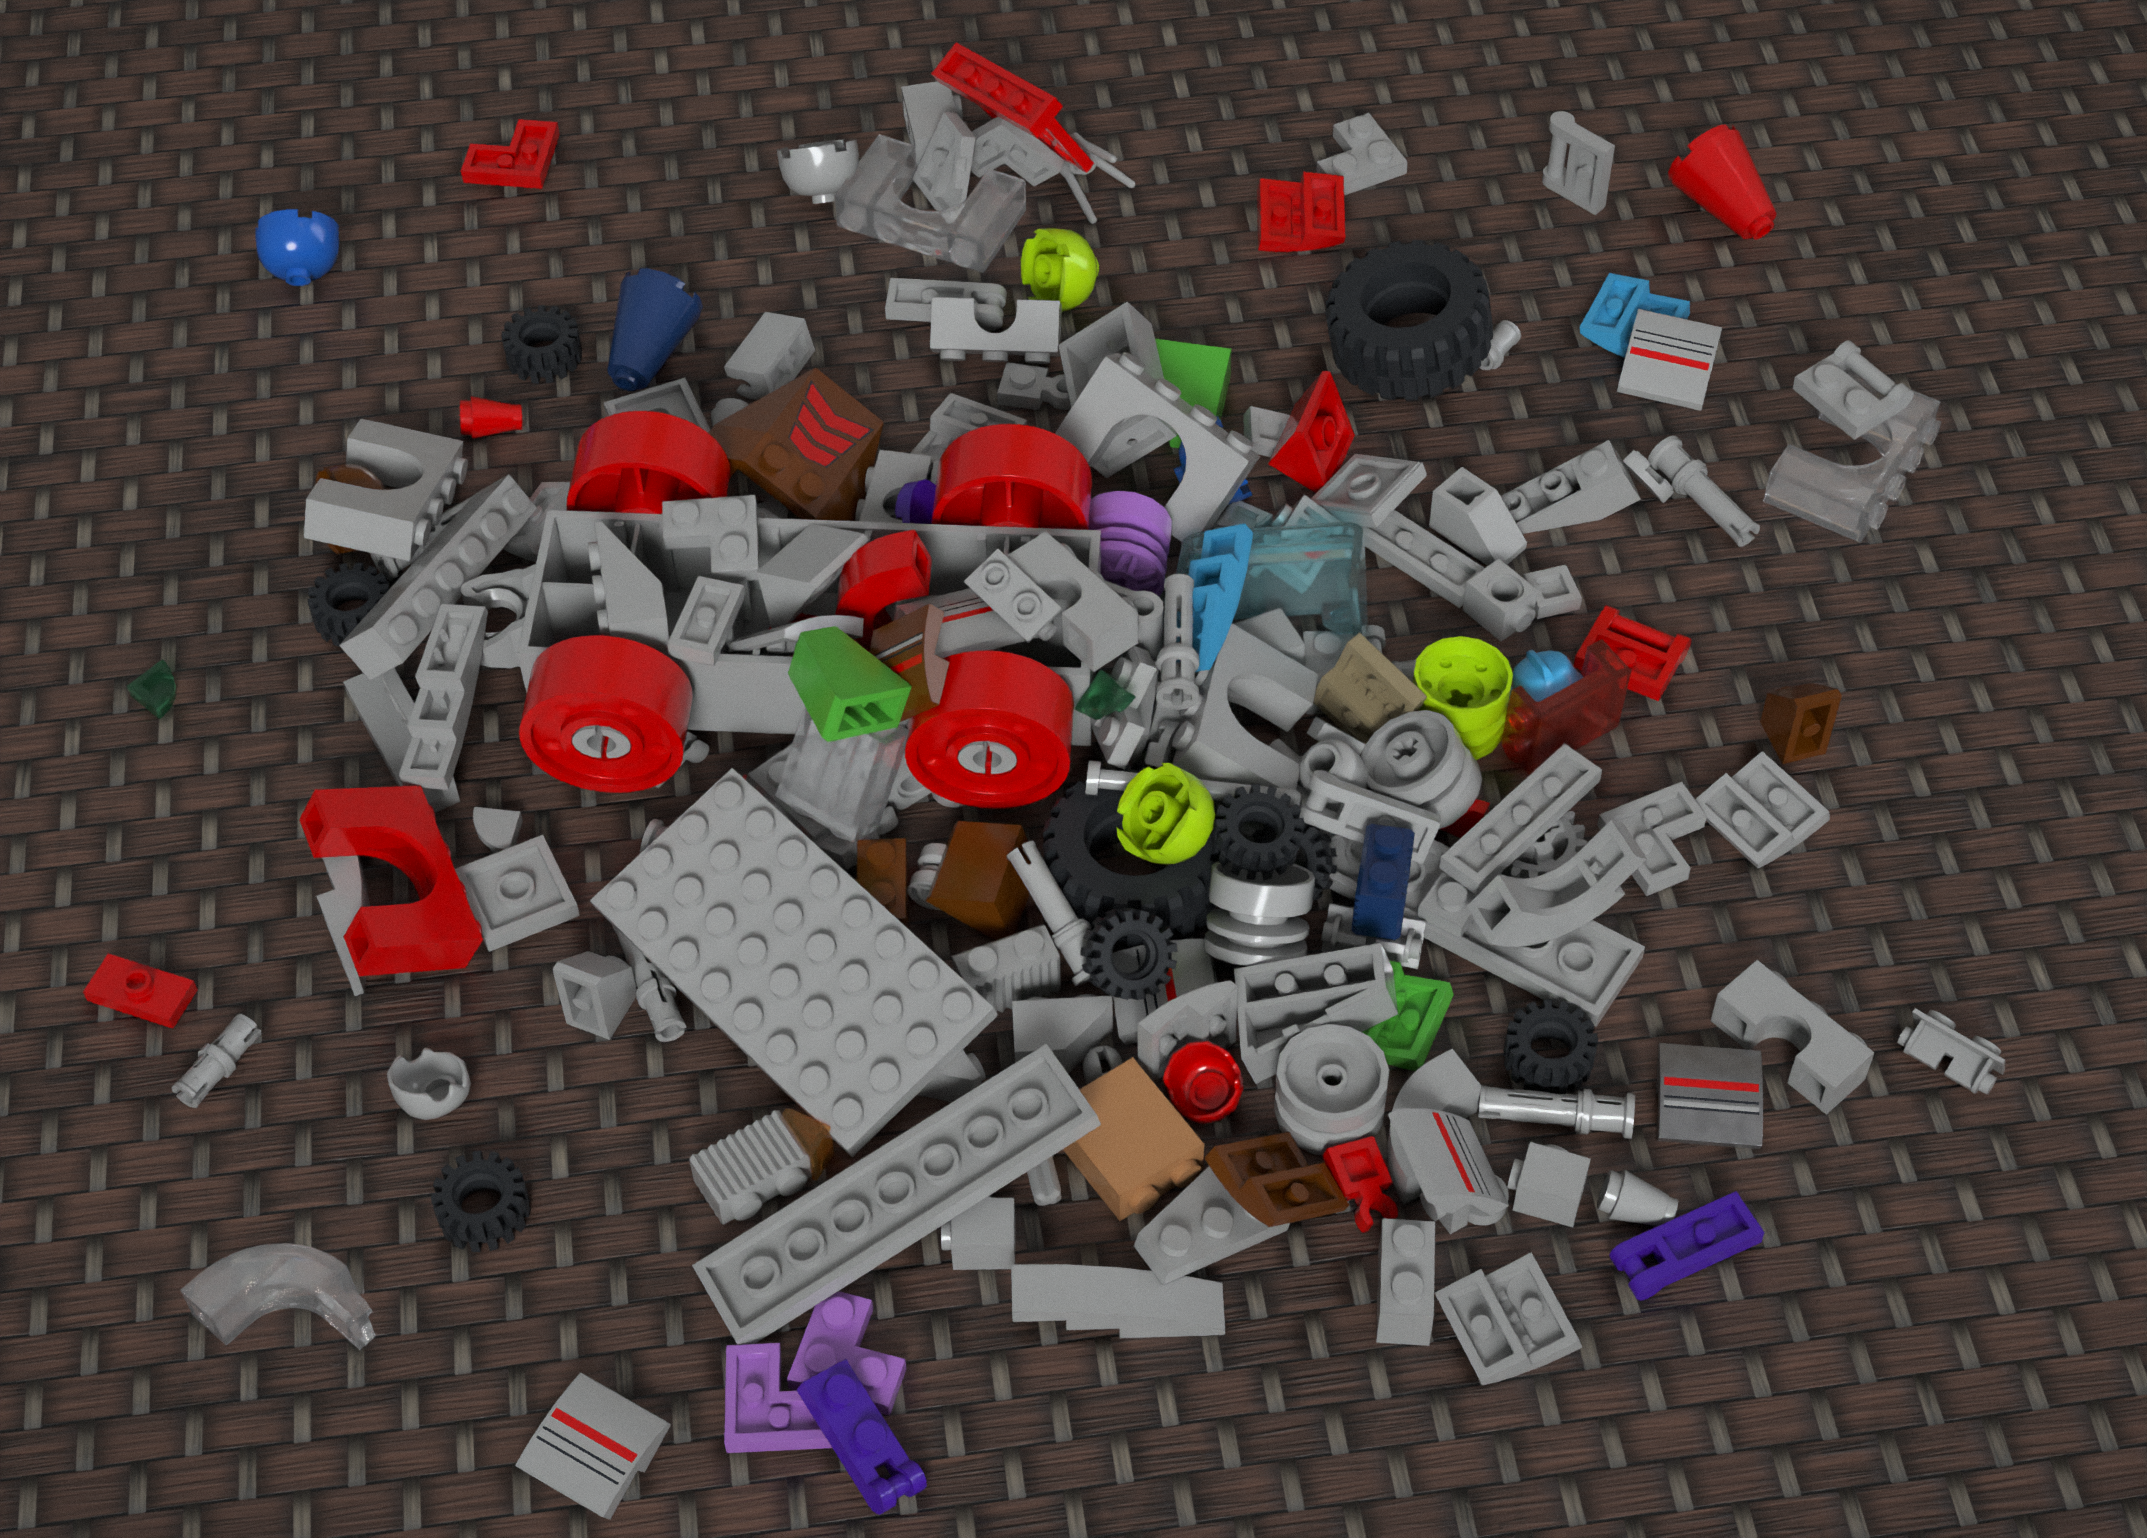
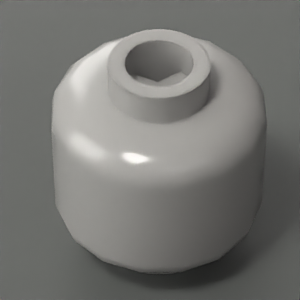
[1299,739,1369,810]

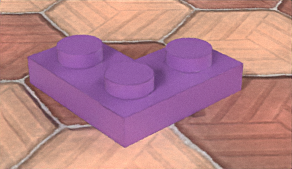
[787,1291,907,1416]
[724,1343,832,1453]

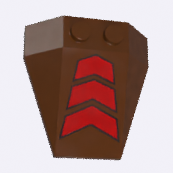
[708,368,884,521]

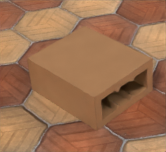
[1063,1057,1204,1221]

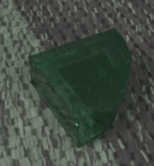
[127,659,177,719]
[1074,669,1136,720]

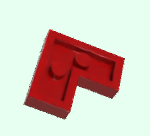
[461,119,560,189]

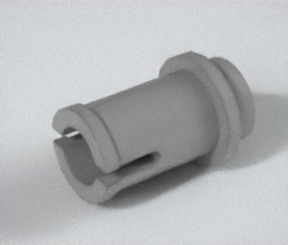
[1479,320,1521,370]

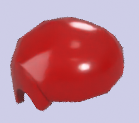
[1163,1041,1244,1124]

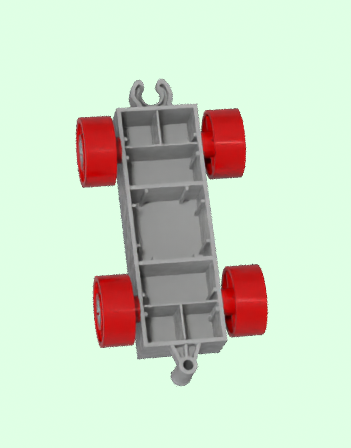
[461,411,1164,808]

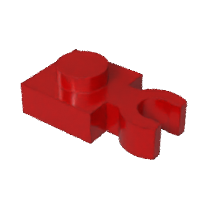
[1322,1136,1398,1233]

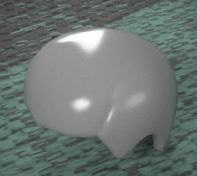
[387,1048,471,1120]

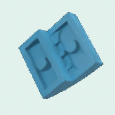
[1580,273,1690,358]

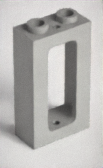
[1058,302,1177,478]

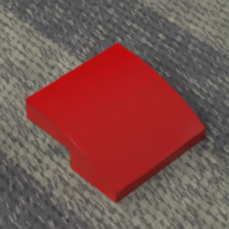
[1257,171,1346,252]

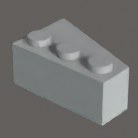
[1234,943,1398,1084]

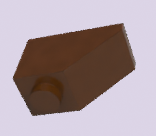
[1760,683,1842,764]

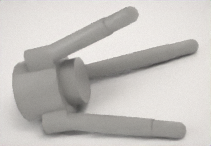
[1060,132,1135,224]

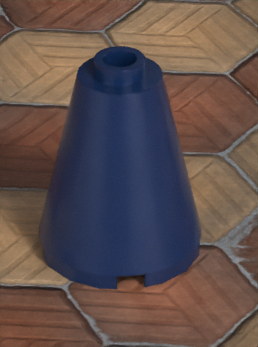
[607,268,703,391]

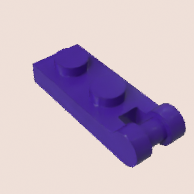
[1609,1191,1765,1301]
[796,1359,927,1515]

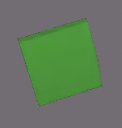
[1362,961,1454,1071]

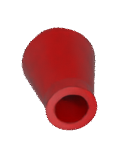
[460,396,522,439]

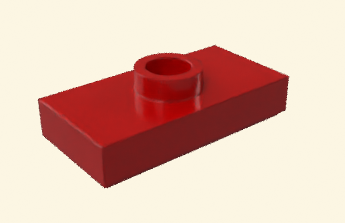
[83,953,198,1029]

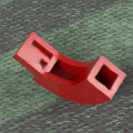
[835,529,932,652]

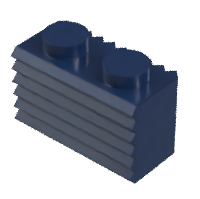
[1351,824,1415,940]

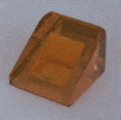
[782,1108,834,1181]

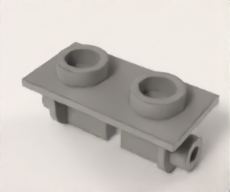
[964,549,1063,643]
[1321,903,1426,969]
[1897,1008,2005,1095]

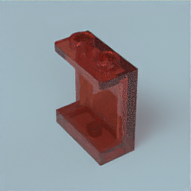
[1502,639,1631,775]

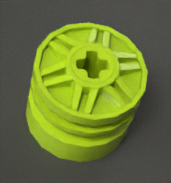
[1413,636,1513,760]

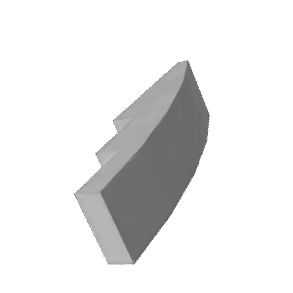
[399,604,488,790]
[317,856,370,996]
[1011,1264,1225,1338]

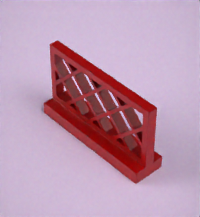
[931,42,1094,173]

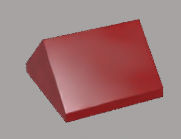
[1268,371,1355,493]

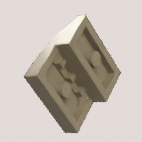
[1313,632,1427,744]

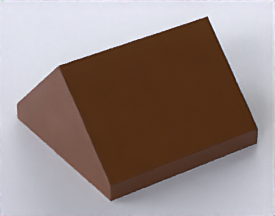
[926,821,1031,941]

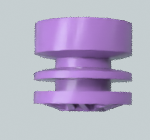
[1088,491,1172,597]

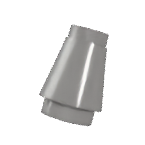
[1596,1170,1678,1226]

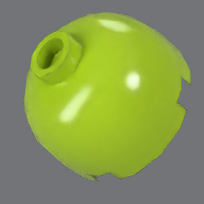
[1021,228,1099,312]
[1116,763,1215,864]

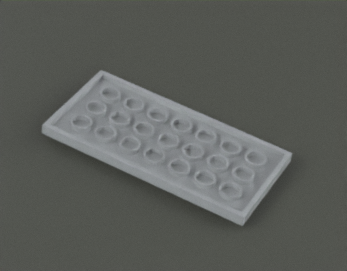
[590,768,998,1157]

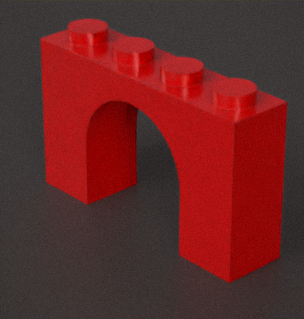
[299,785,483,976]

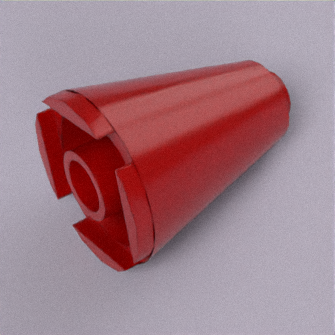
[1668,124,1777,240]

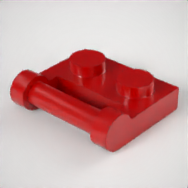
[1574,605,1692,701]

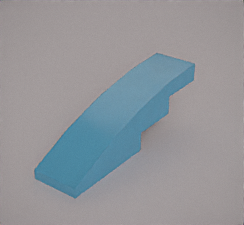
[1176,523,1253,672]

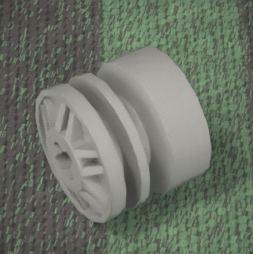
[1204,861,1315,966]

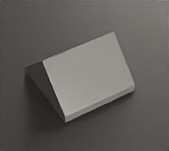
[756,523,870,628]

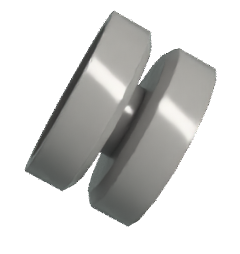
[1361,710,1482,830]
[1274,1024,1389,1156]

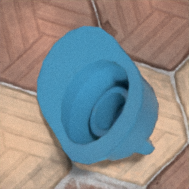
[1508,649,1589,720]

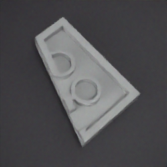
[1134,1166,1290,1285]

